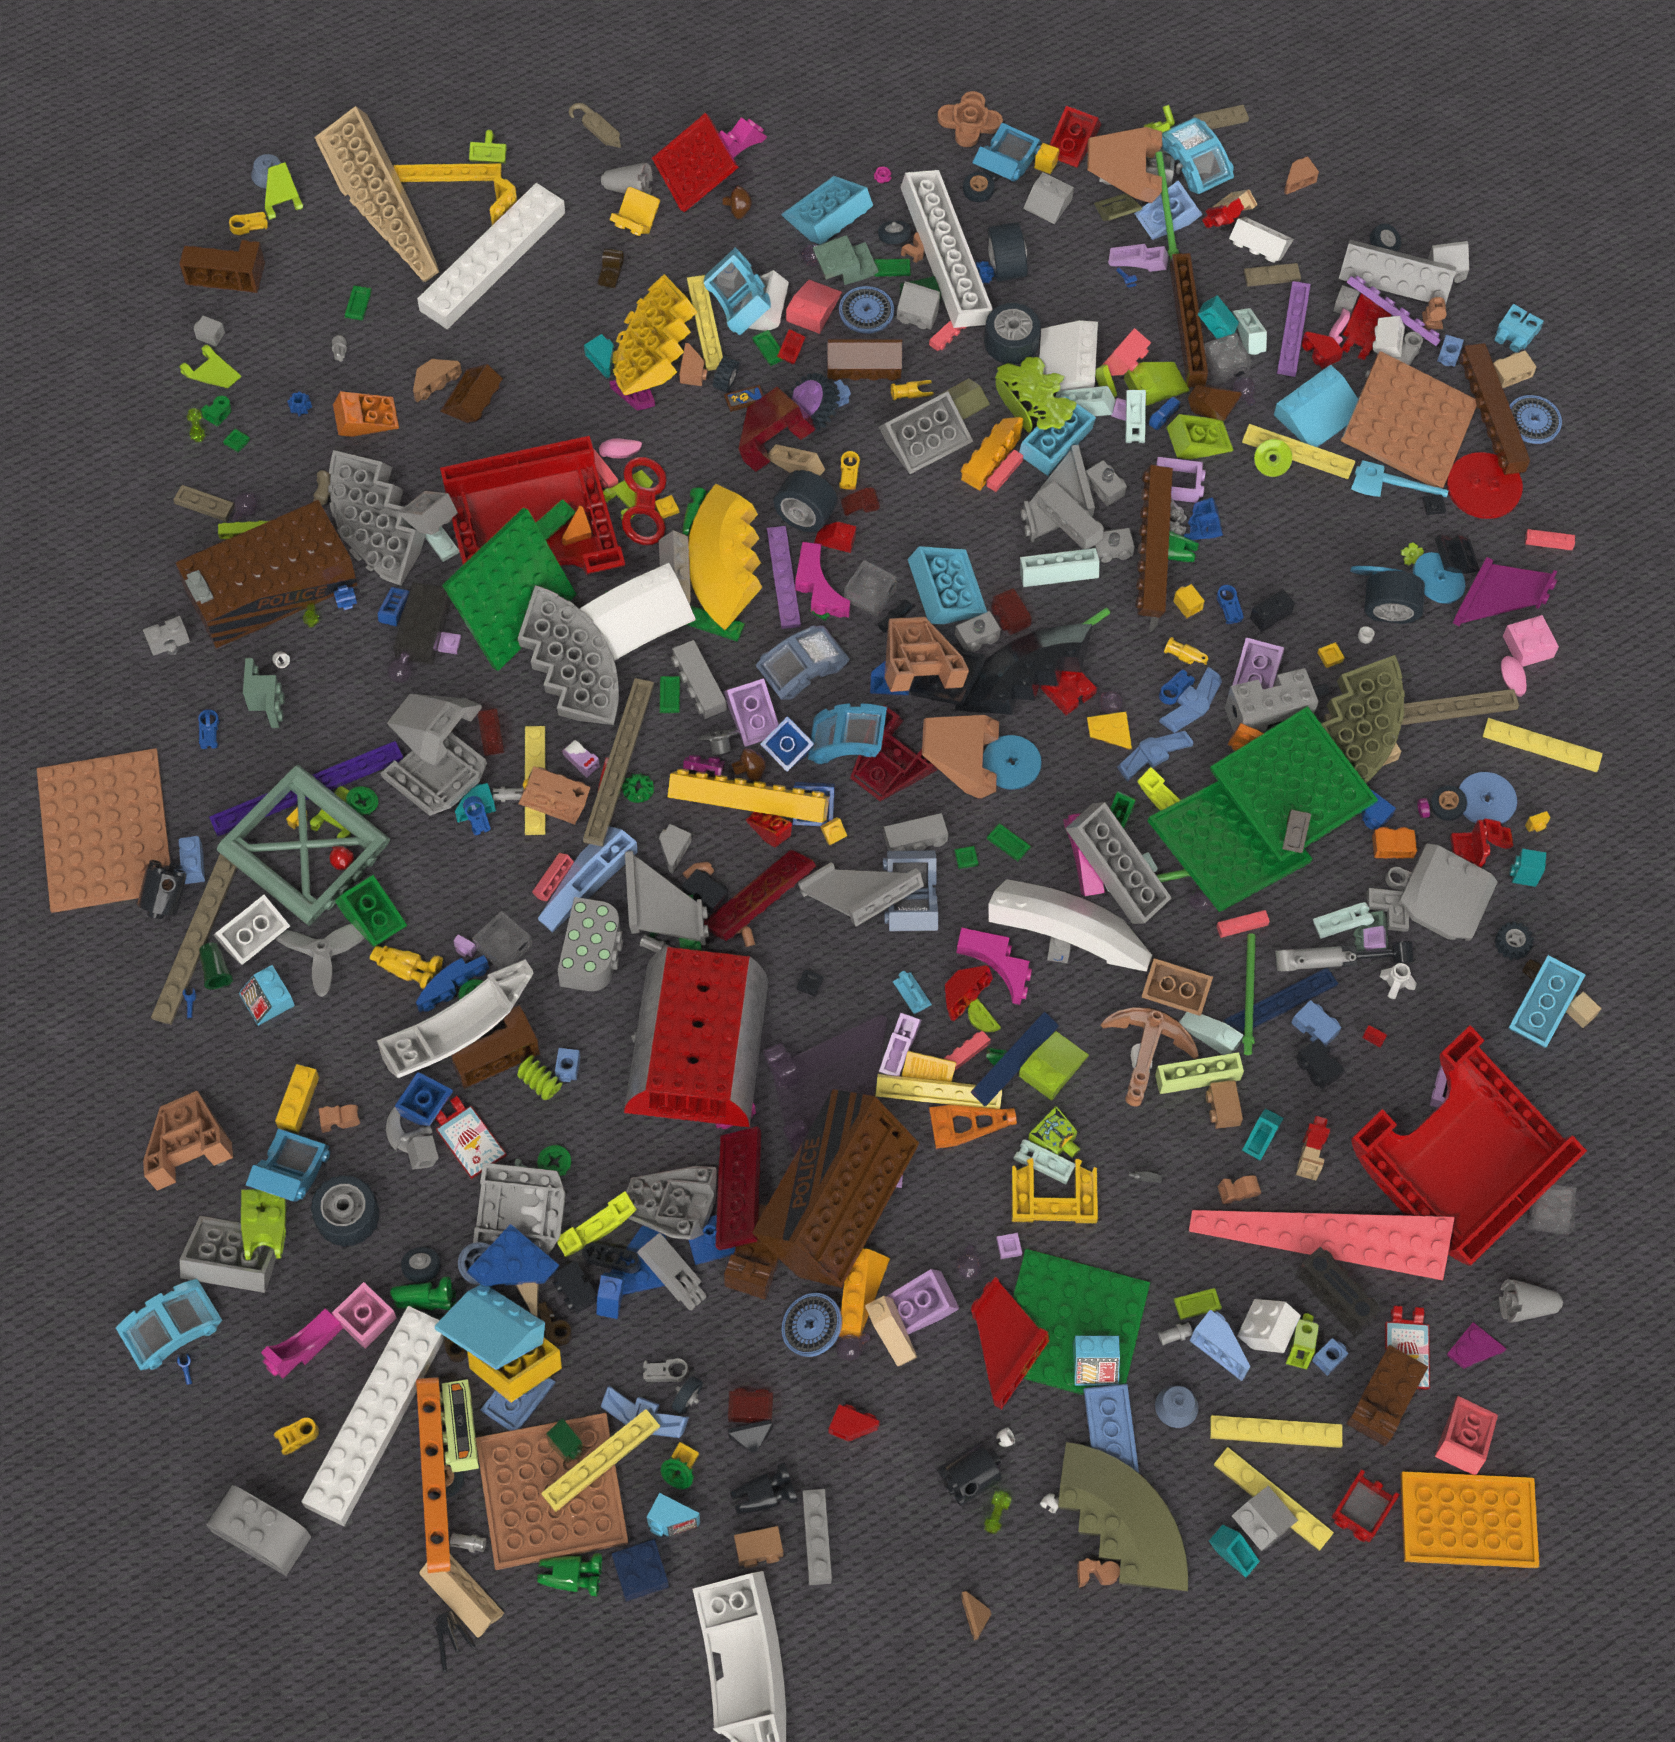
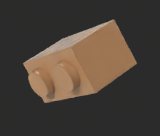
[1206,1080,1243,1129]
[734,1526,783,1568]

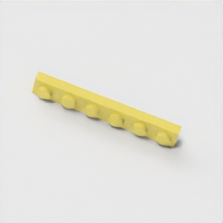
[687,275,723,371]
[1242,424,1355,479]
[1483,718,1603,772]
[525,726,545,835]
[876,1074,1002,1109]
[541,1409,660,1512]
[1210,1415,1342,1448]
[1214,1447,1334,1551]

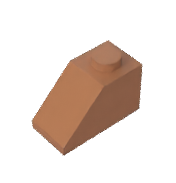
[1284,157,1319,195]
[679,343,708,386]

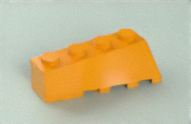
[961,417,1023,491]
[839,1249,890,1339]

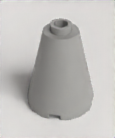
[601,162,653,195]
[1499,1279,1563,1323]

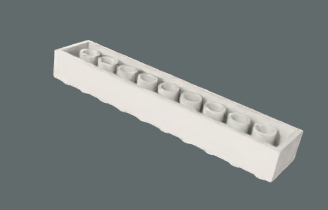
[901,170,993,328]
[417,183,565,329]
[302,1306,444,1526]

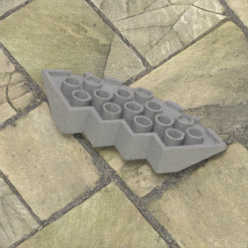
[328,450,426,586]
[518,585,619,725]

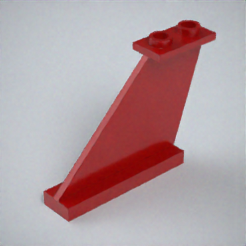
[971,1277,1050,1410]

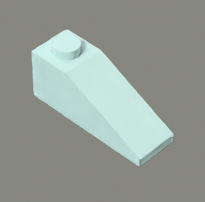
[1233,308,1267,355]
[1056,386,1116,416]
[1179,1012,1243,1055]

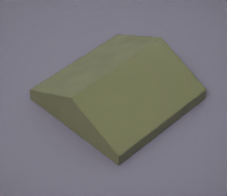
[1094,193,1142,221]
[938,378,990,420]

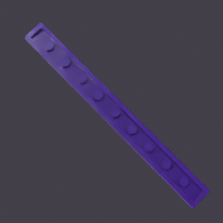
[209,741,403,837]

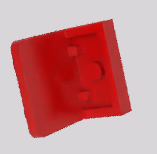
[1450,820,1490,868]

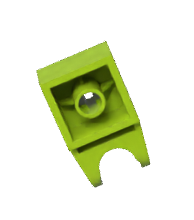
[241,1189,286,1260]

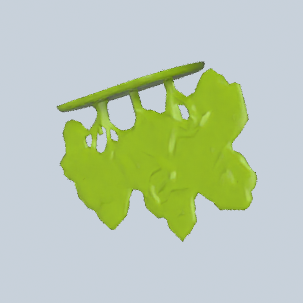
[995,357,1077,433]

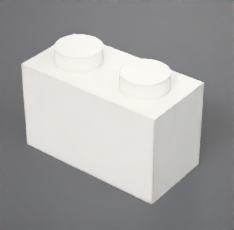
[1373,316,1405,358]

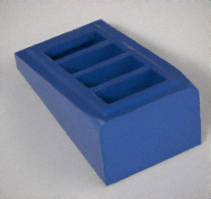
[378,587,410,626]

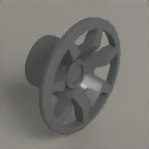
[697,729,740,755]

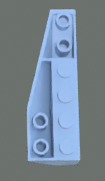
[538,826,638,933]

